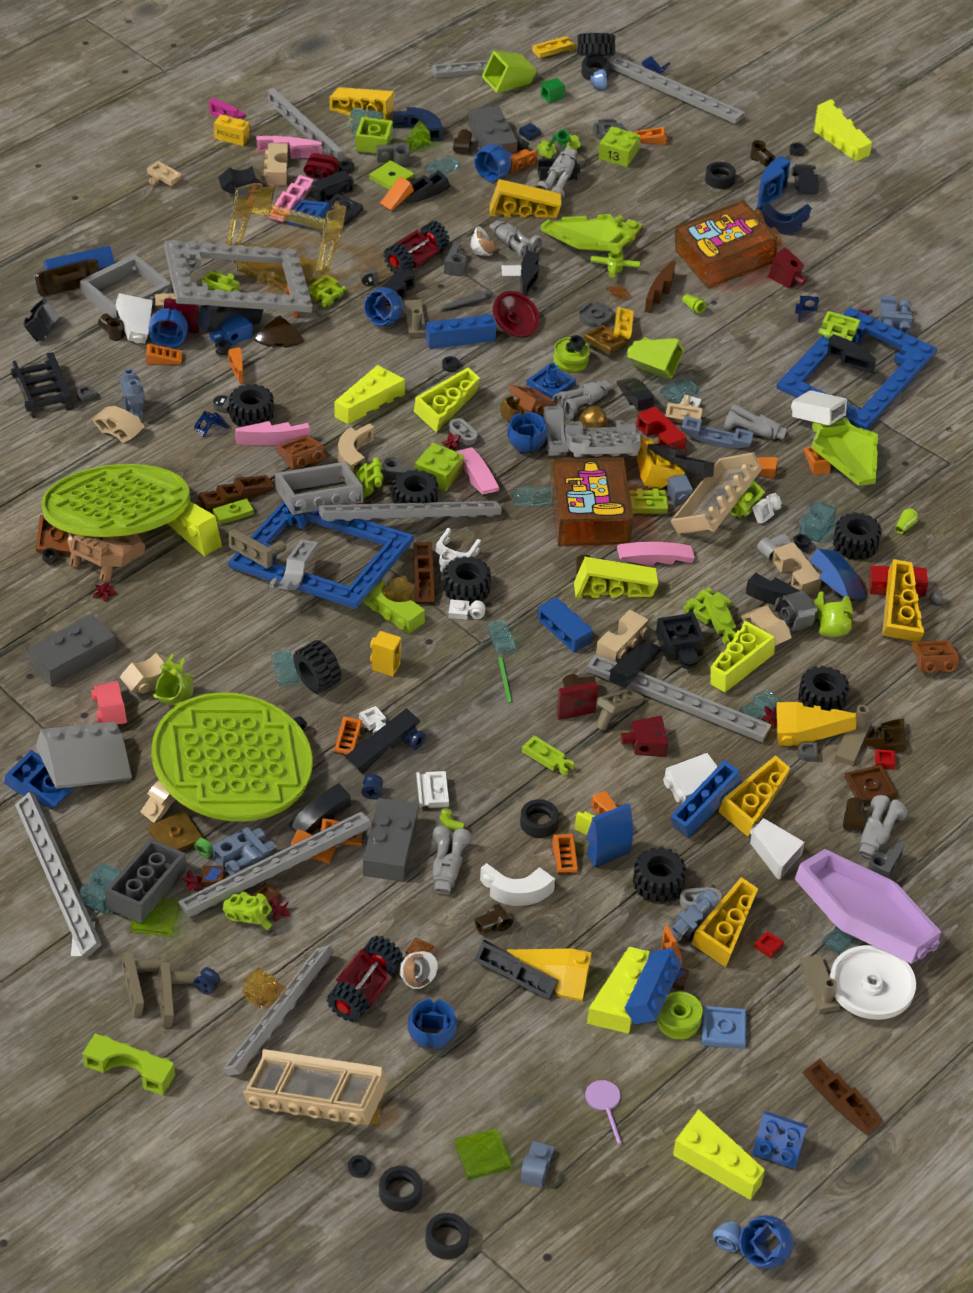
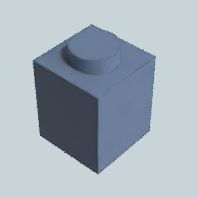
[667,475,693,505]

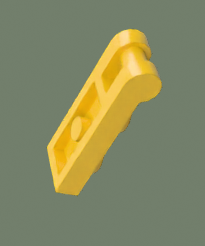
[532,36,576,59]
[613,307,634,340]

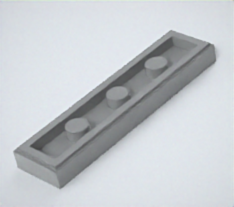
[432,60,489,78]

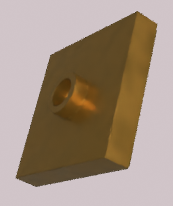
[582,325,629,355]
[148,811,203,852]

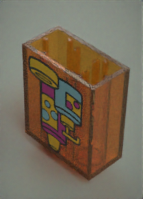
[675,200,782,289]
[549,456,633,546]

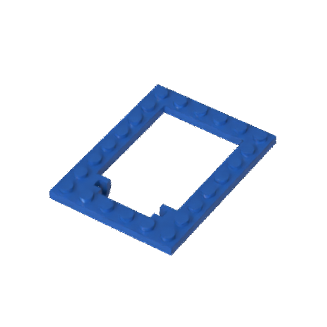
[777,307,937,430]
[228,501,414,609]

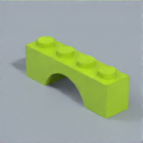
[363,579,425,634]
[82,1033,175,1096]

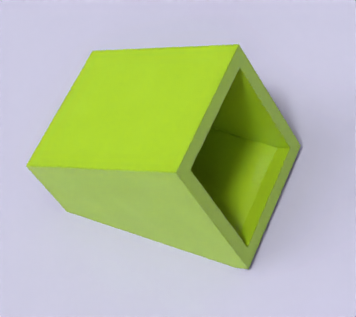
[481,50,537,93]
[627,338,685,380]

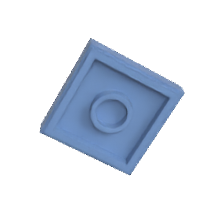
[702,1006,746,1049]

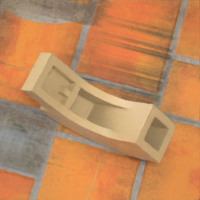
[338,423,374,474]
[140,780,176,823]

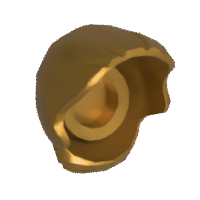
[500,395,526,422]
[578,406,608,428]

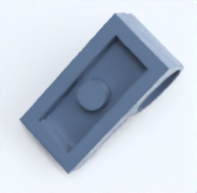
[520,1141,554,1189]

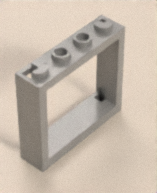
[80,254,172,319]
[275,462,364,515]

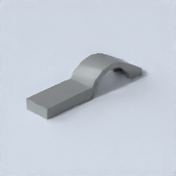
[270,540,319,590]

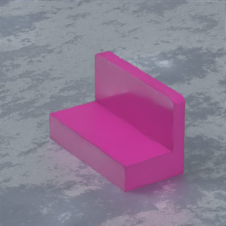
[209,98,245,119]

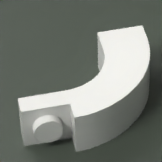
[480,863,555,906]

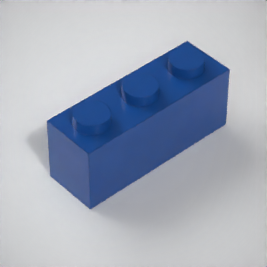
[538,597,593,653]

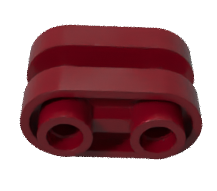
[303,153,340,179]

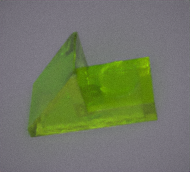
[406,120,430,152]

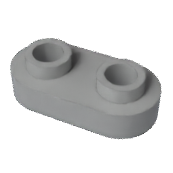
[449,418,477,446]
[680,887,722,909]

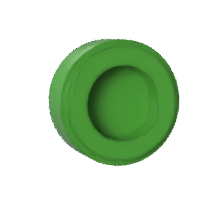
[194,838,213,858]

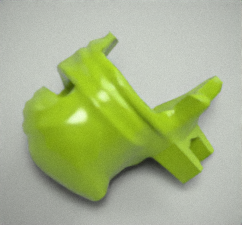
[812,591,853,638]
[153,654,194,706]

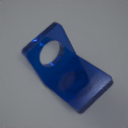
[641,56,671,74]
[795,295,819,322]
[194,411,229,437]

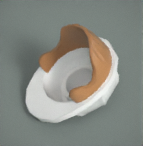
[470,226,498,256]
[400,951,438,989]

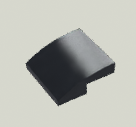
[324,193,363,225]

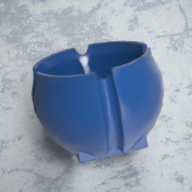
[474,144,512,182]
[364,287,405,327]
[149,308,188,348]
[507,412,548,454]
[408,998,457,1050]
[739,1215,795,1269]

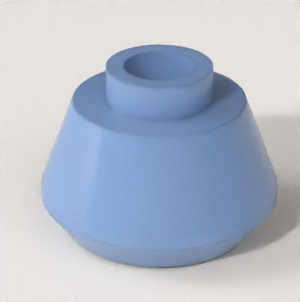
[591,69,607,90]
[713,1222,742,1252]

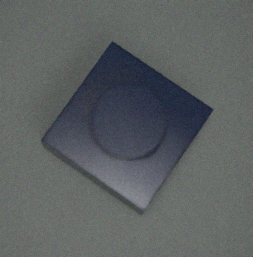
[519,123,541,141]

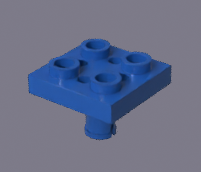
[527,363,576,399]
[752,1111,808,1169]

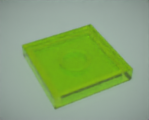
[130,898,180,937]
[454,1128,511,1181]

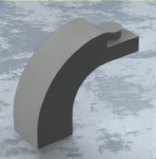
[544,406,568,456]

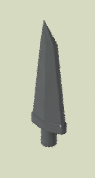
[439,290,492,311]

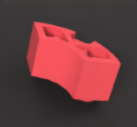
[91,680,127,725]

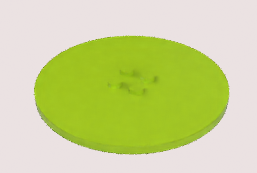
[41,464,190,537]
[151,692,313,822]

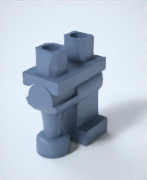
[879,295,913,334]
[119,368,145,420]
[213,827,276,876]
[671,889,720,942]

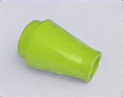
[682,294,707,314]
[894,508,919,534]

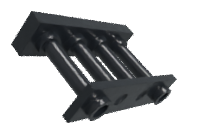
[10,352,74,418]

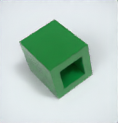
[541,78,566,103]

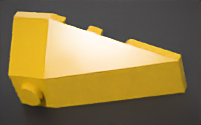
[637,437,685,488]
[777,702,856,746]
[507,949,592,1001]

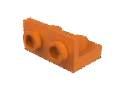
[509,149,538,174]

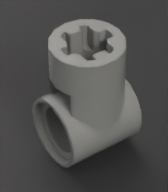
[757,533,791,561]

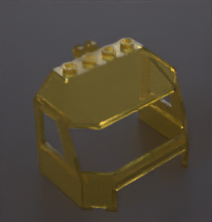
[226,183,346,285]

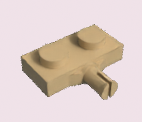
[147,161,182,186]
[665,395,703,424]

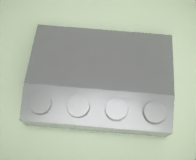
[36,722,132,789]

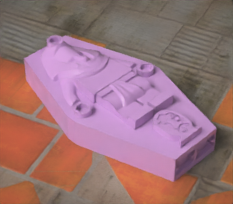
[795,849,941,964]

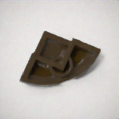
[255,316,303,348]
[864,718,905,751]

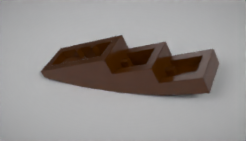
[645,261,676,313]
[198,475,275,509]
[413,542,435,604]
[802,1059,883,1135]

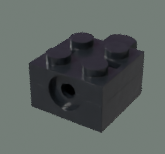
[656,613,705,669]

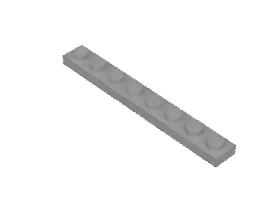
[268,88,343,162]
[222,946,334,1076]

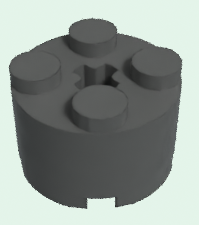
[774,591,818,632]

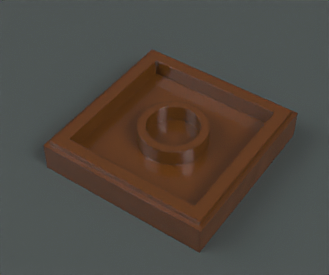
[844,765,897,806]

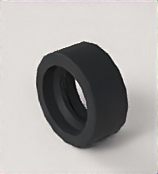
[581,56,610,81]
[705,161,736,189]
[520,799,559,838]
[379,1165,422,1212]
[425,1212,469,1260]

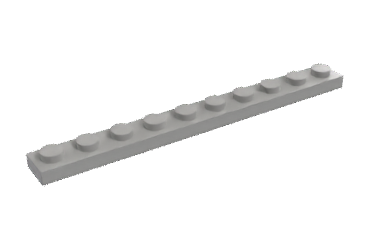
[609,55,744,124]
[319,501,502,521]
[587,654,771,743]
[15,792,102,958]
[178,812,372,917]

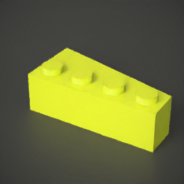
[814,99,872,162]
[334,365,405,425]
[414,367,480,433]
[167,501,222,557]
[574,557,658,598]
[711,621,775,693]
[587,947,650,1034]
[673,1109,765,1200]

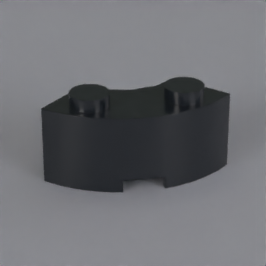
[791,164,819,194]
[218,166,266,195]
[23,298,60,342]

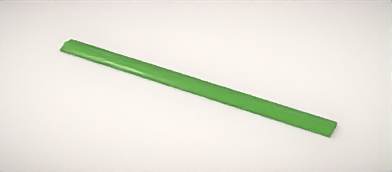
[498,657,512,703]

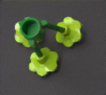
[537,130,581,159]

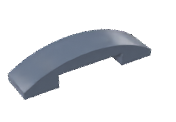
[681,416,754,448]

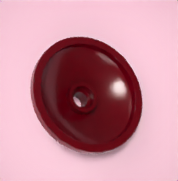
[492,291,540,338]

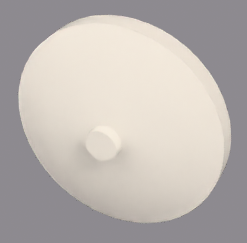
[830,945,916,1020]

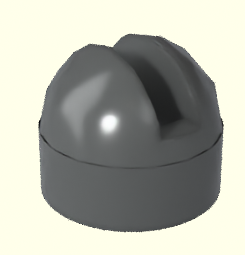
[929,591,942,606]

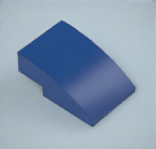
[757,155,791,207]
[810,549,866,600]
[4,750,75,808]
[586,803,633,868]

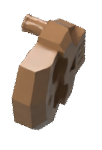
[67,533,146,582]

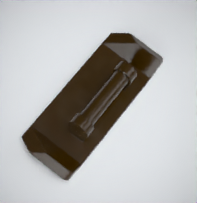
[35,259,100,297]

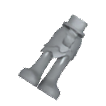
[535,147,577,200]
[489,220,543,258]
[552,380,612,420]
[723,403,787,440]
[858,795,908,859]
[433,826,471,894]

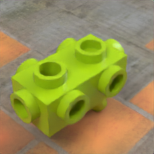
[202,270,240,292]
[730,480,765,518]
[222,892,272,930]

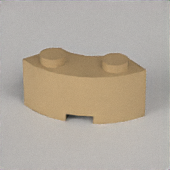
[92,406,145,443]
[741,605,792,646]
[120,653,168,694]

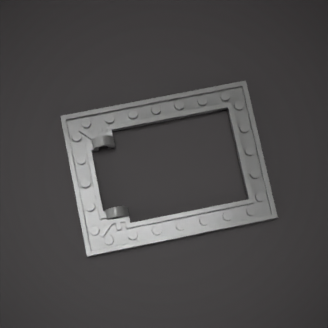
[164,240,313,312]

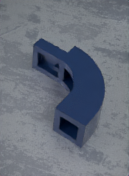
[392,107,443,141]
[752,201,812,234]

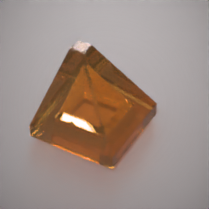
[606,286,627,300]
[405,937,434,955]

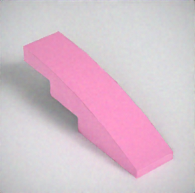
[257,136,322,159]
[268,175,314,223]
[235,421,310,446]
[456,447,499,495]
[617,542,695,567]

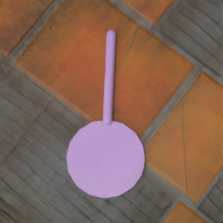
[585,1080,622,1145]

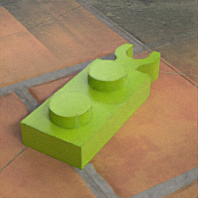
[703,595,736,645]
[522,735,575,776]

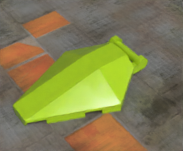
[541,214,636,254]
[811,417,878,486]

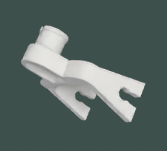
[436,528,481,572]

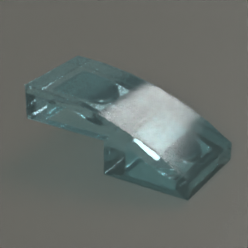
[424,154,460,175]
[660,379,700,401]
[513,485,553,506]
[487,619,516,653]
[270,649,298,686]
[739,689,781,720]
[822,925,856,955]

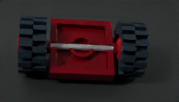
[383,220,450,274]
[327,935,403,1022]

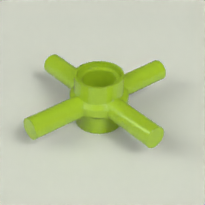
[591,250,641,278]

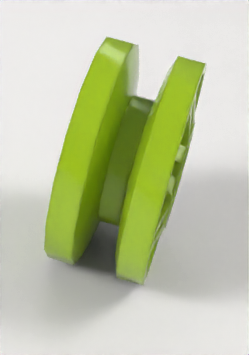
[553,337,590,373]
[657,991,703,1040]

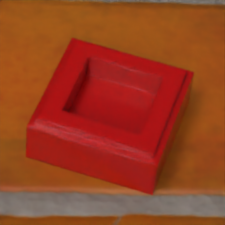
[874,749,895,770]
[754,931,784,959]

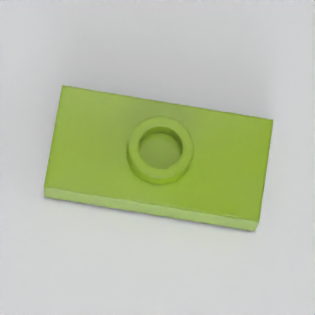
[213,499,254,525]

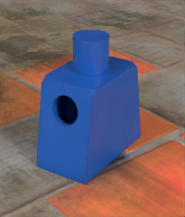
[209,316,253,344]

